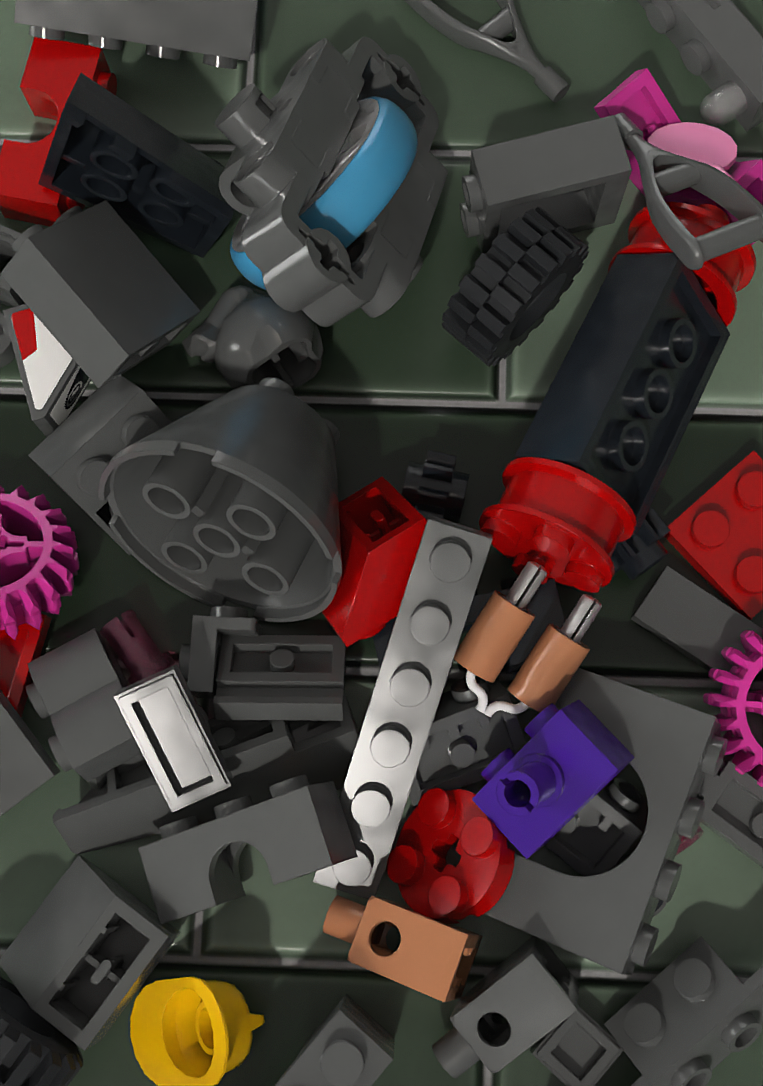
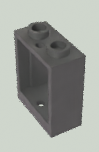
[459,115,632,254]

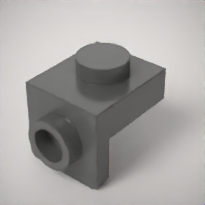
[179,606,262,699]

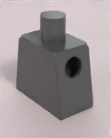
[432,936,579,1079]

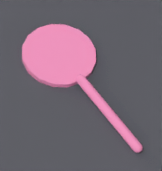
[648,122,739,184]

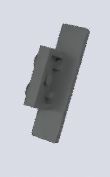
[604,936,763,1086]

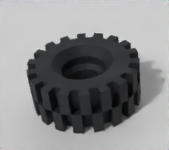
[441,207,589,367]

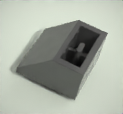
[28,375,172,556]
[0,855,181,1051]

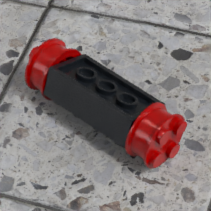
[479,202,756,593]

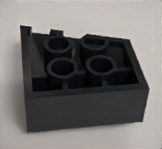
[38,73,235,258]

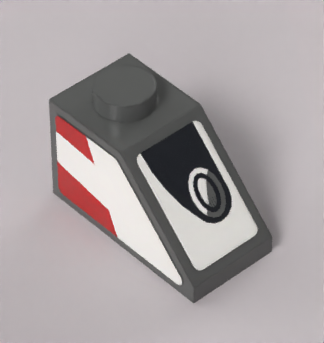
[3,304,91,437]

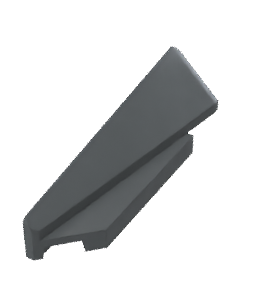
[53,693,360,854]

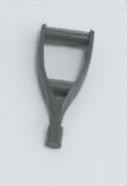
[404,0,570,103]
[615,113,763,270]

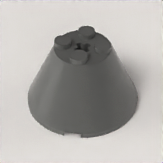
[98,377,342,622]

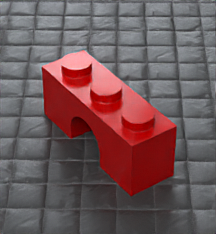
[0,37,117,227]

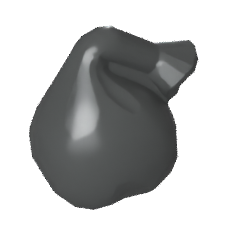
[182,285,323,389]

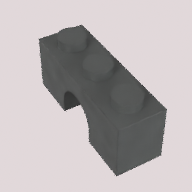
[138,775,358,924]

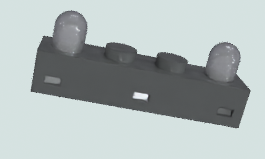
[606,0,763,132]

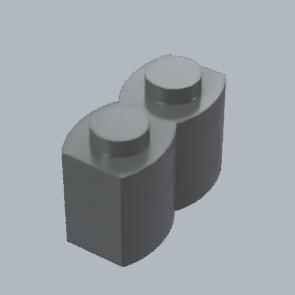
[26,628,142,782]

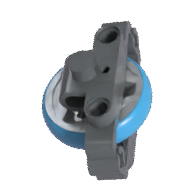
[215,37,448,327]

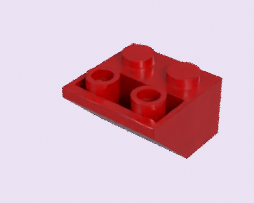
[322,476,427,647]

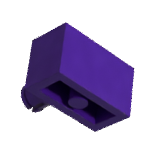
[472,700,635,859]

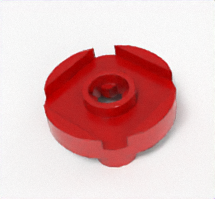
[387,788,515,924]

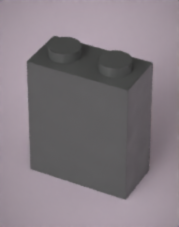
[0,200,200,388]

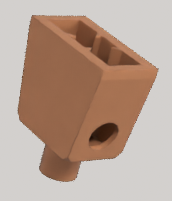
[323,895,483,1002]

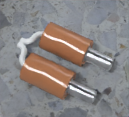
[454,561,602,717]

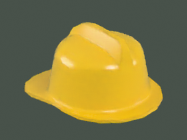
[130,976,265,1086]

